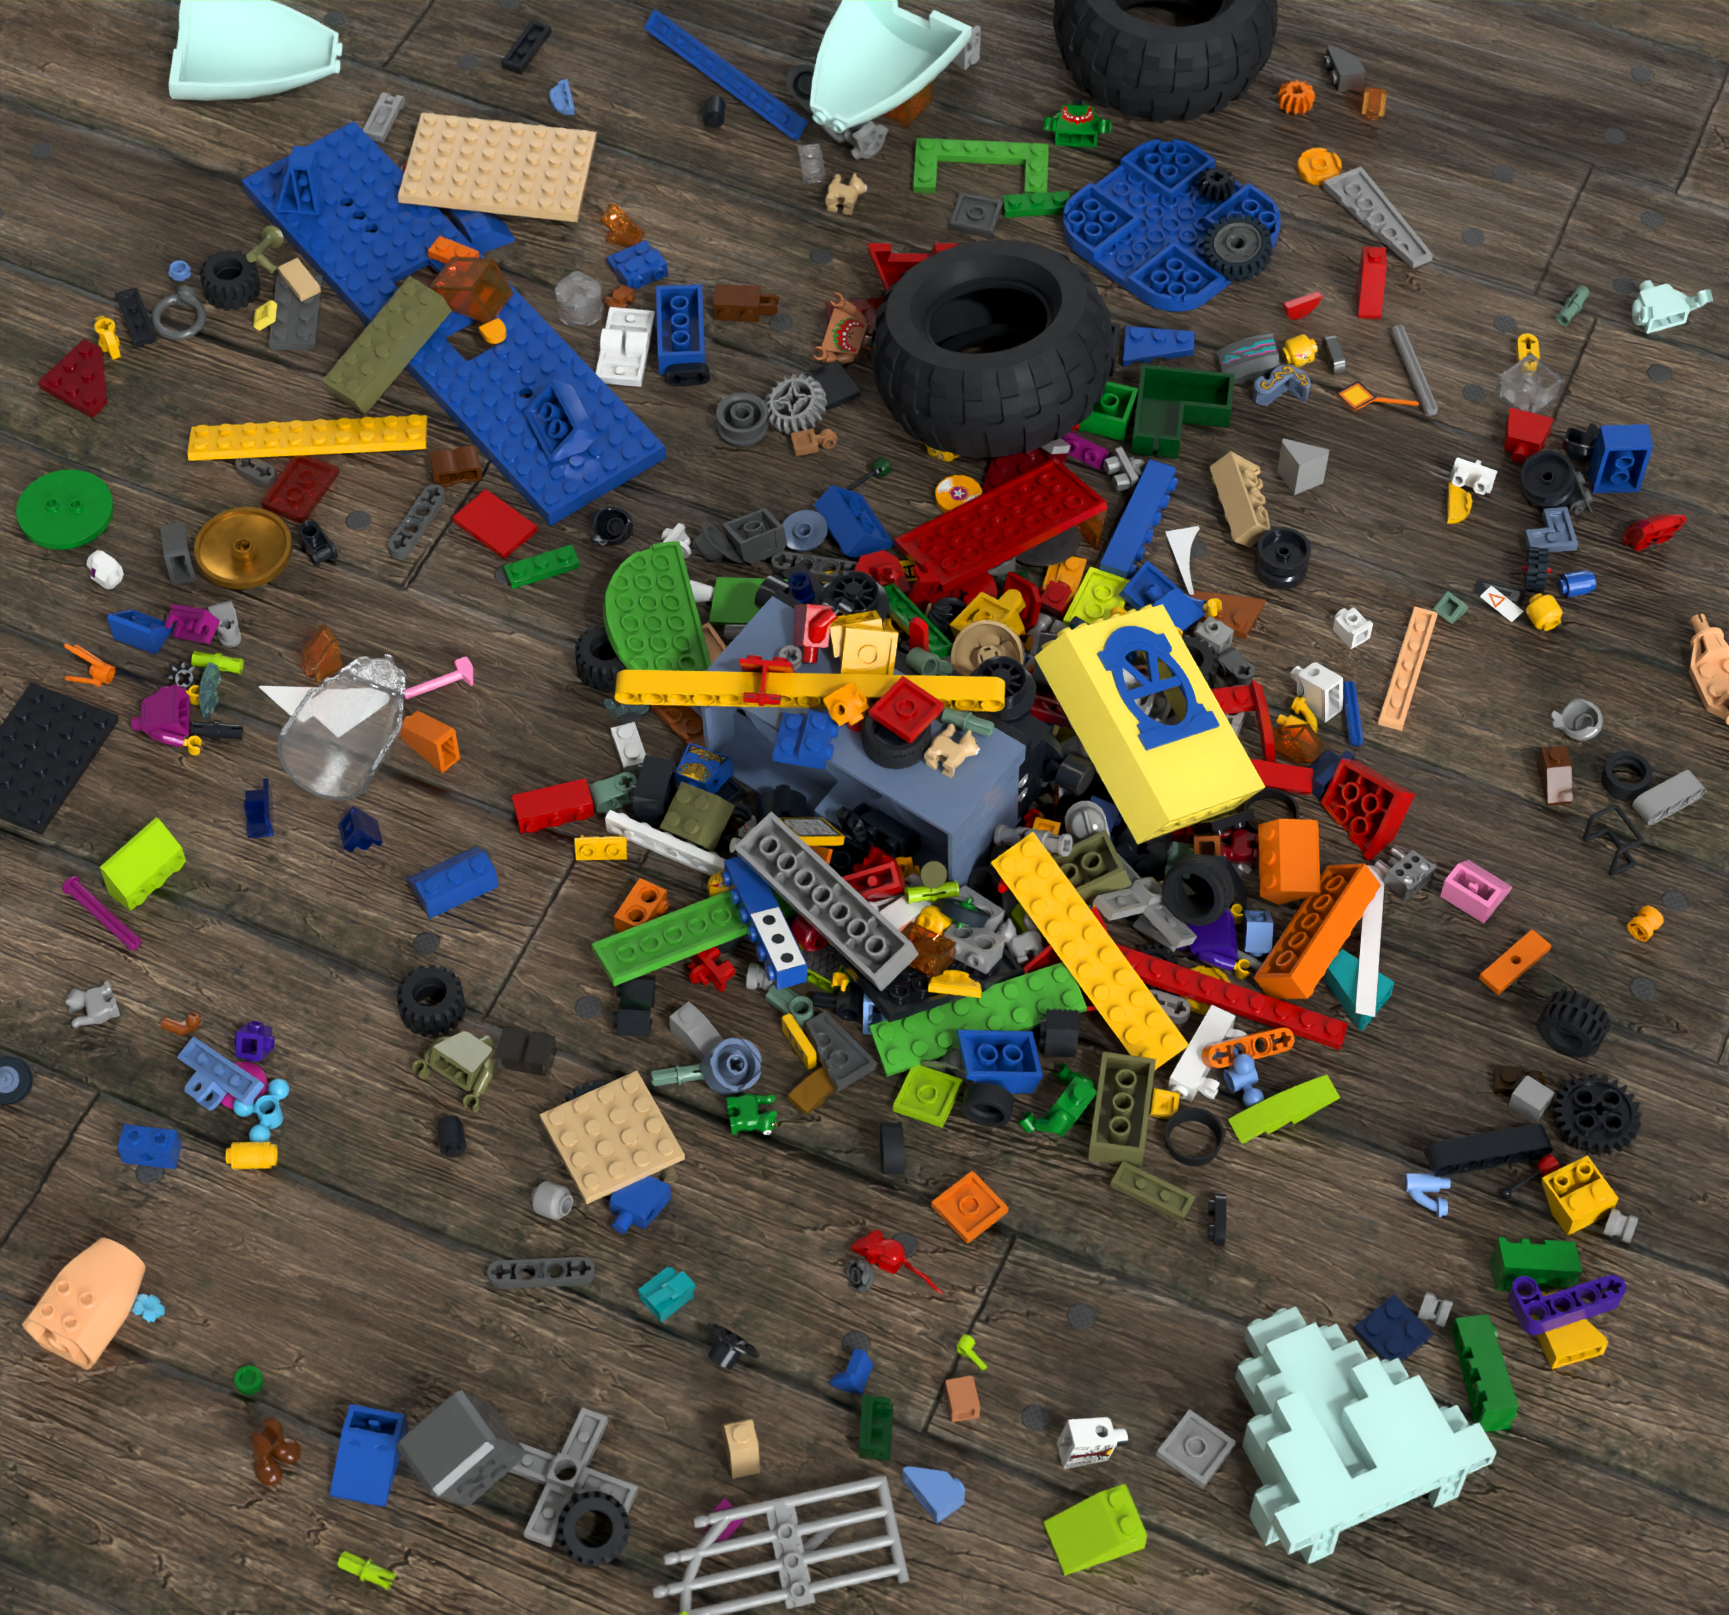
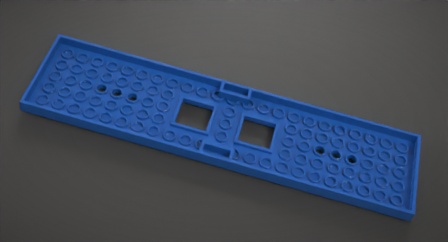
[241,121,666,526]

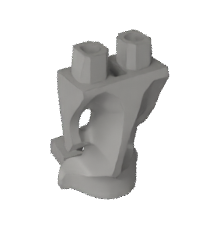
[820,120,889,160]

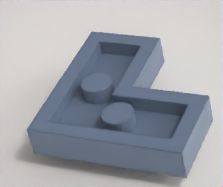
[1524,507,1578,553]

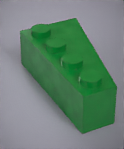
[1452,1314,1519,1432]

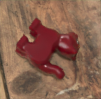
[1221,829,1259,869]

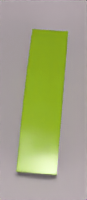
[1228,1075,1340,1145]

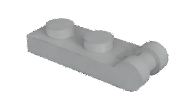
[363,92,405,143]

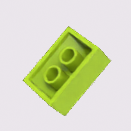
[100,817,186,912]

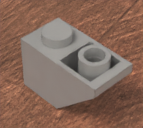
[952,25,981,70]

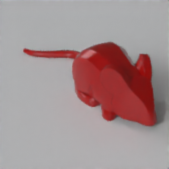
[850,1229,943,1294]

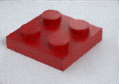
[869,676,944,744]

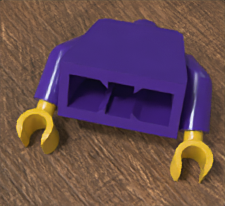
[1177,904,1250,979]

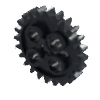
[1552,1073,1642,1156]

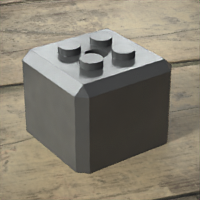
[397,1390,524,1507]

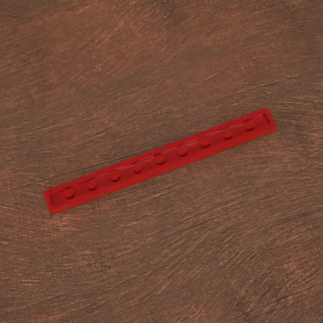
[1115,943,1348,1050]

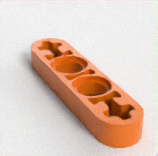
[1202,1028,1295,1068]

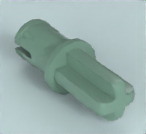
[941,706,994,737]
[651,1063,704,1086]

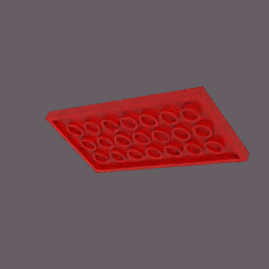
[894,458,1107,592]

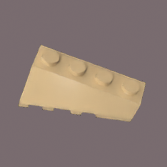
[1210,451,1271,548]

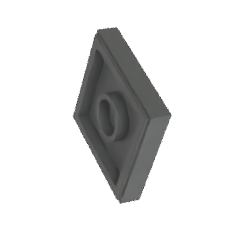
[949,193,1003,238]

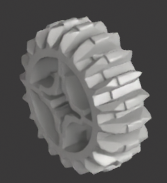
[765,374,827,435]

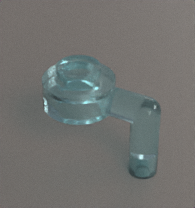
[604,698,651,718]

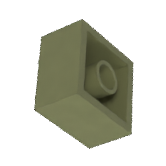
[660,781,735,852]

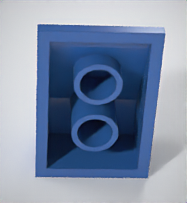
[956,1030,1043,1094]

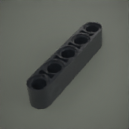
[1423,1124,1553,1177]

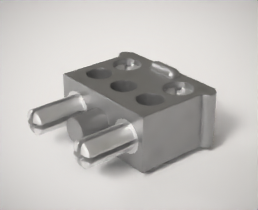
[1374,846,1437,901]

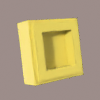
[253,300,277,331]

